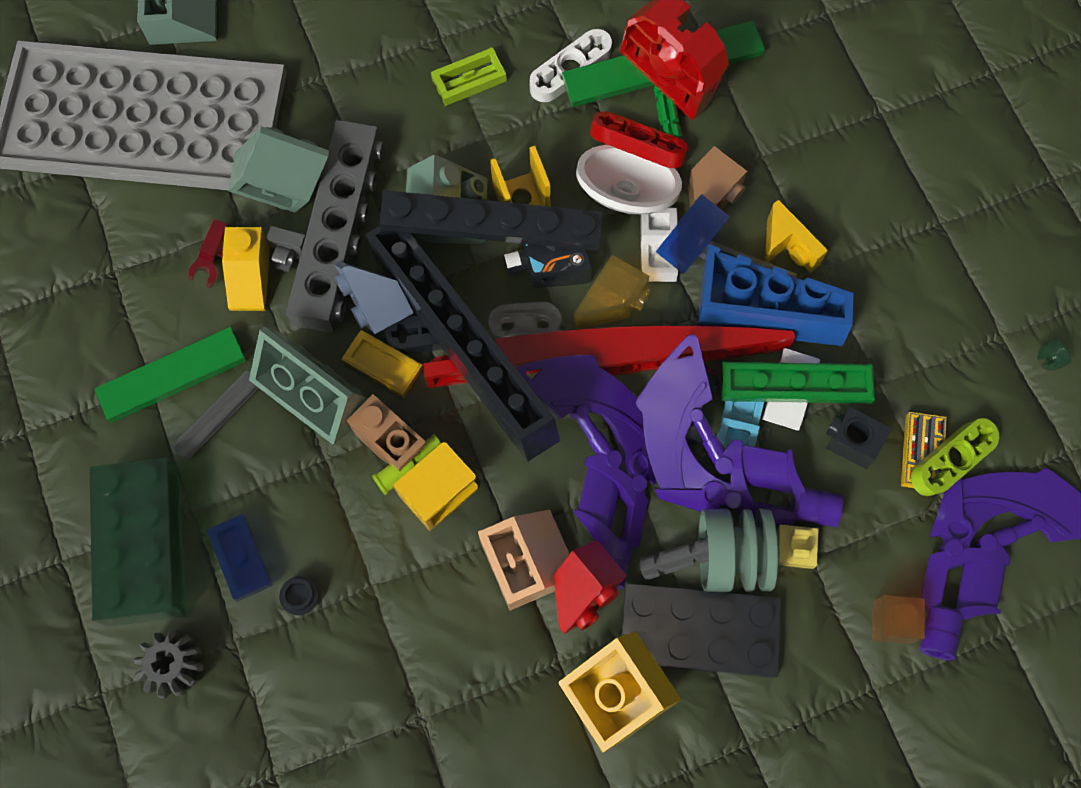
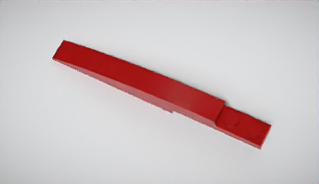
[423,326,795,389]

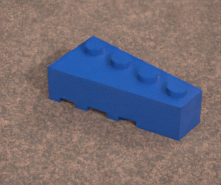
[697,244,854,346]

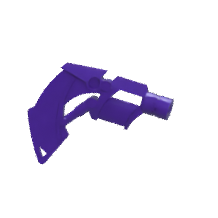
[636,334,843,528]
[516,355,655,589]
[919,468,1081,660]

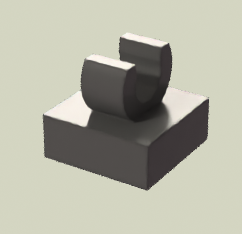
[266,226,306,272]

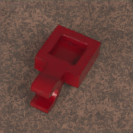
[188,219,228,288]

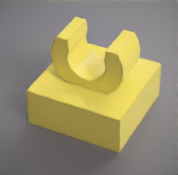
[777,525,818,569]

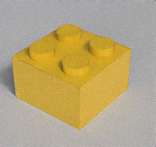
[558,631,682,752]

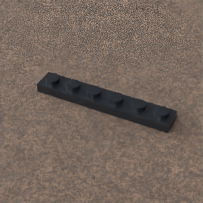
[380,190,602,251]

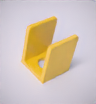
[490,146,550,207]
[393,442,478,531]

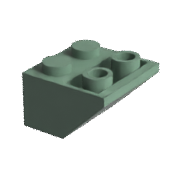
[137,0,217,45]
[228,126,329,213]
[406,154,488,244]

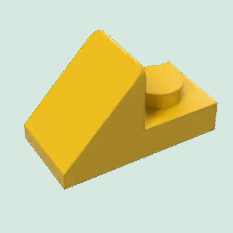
[765,200,828,273]

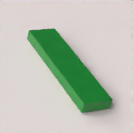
[94,327,247,424]
[721,362,875,404]

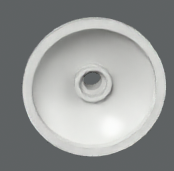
[576,145,682,215]

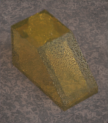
[574,255,651,329]

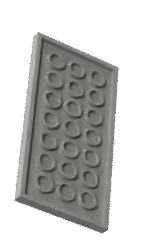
[0,41,287,190]

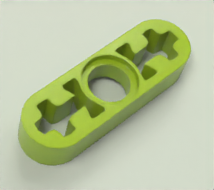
[911,418,999,496]

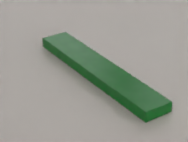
[561,21,765,108]

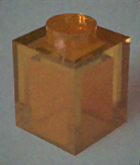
[872,595,925,644]

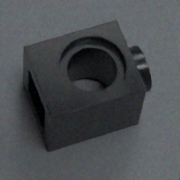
[826,407,891,469]

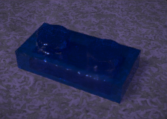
[655,193,730,274]
[206,514,273,602]

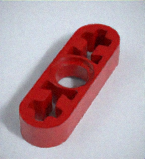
[590,111,688,168]

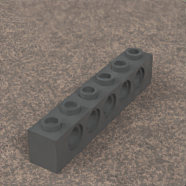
[286,120,385,333]

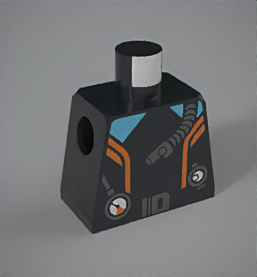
[503,208,591,288]

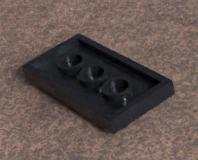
[621,584,781,678]

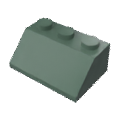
[249,327,368,445]

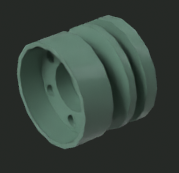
[698,508,780,592]

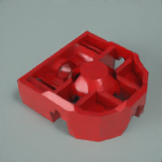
[620,0,729,121]

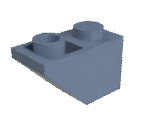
[334,261,413,334]

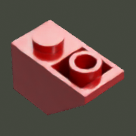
[554,540,627,634]

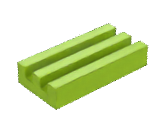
[431,47,507,106]

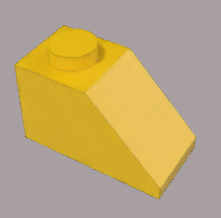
[222,227,270,311]

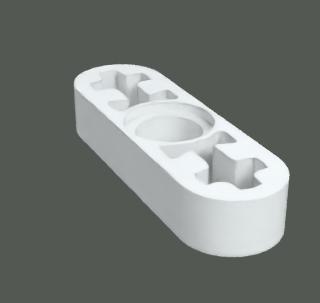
[530,29,612,102]

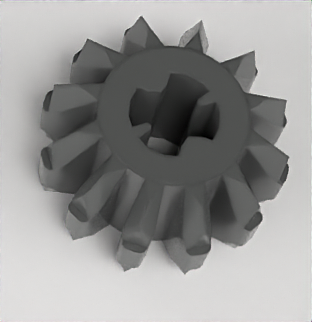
[133,630,204,699]

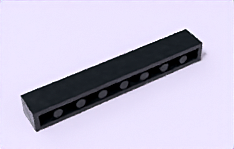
[366,226,560,462]

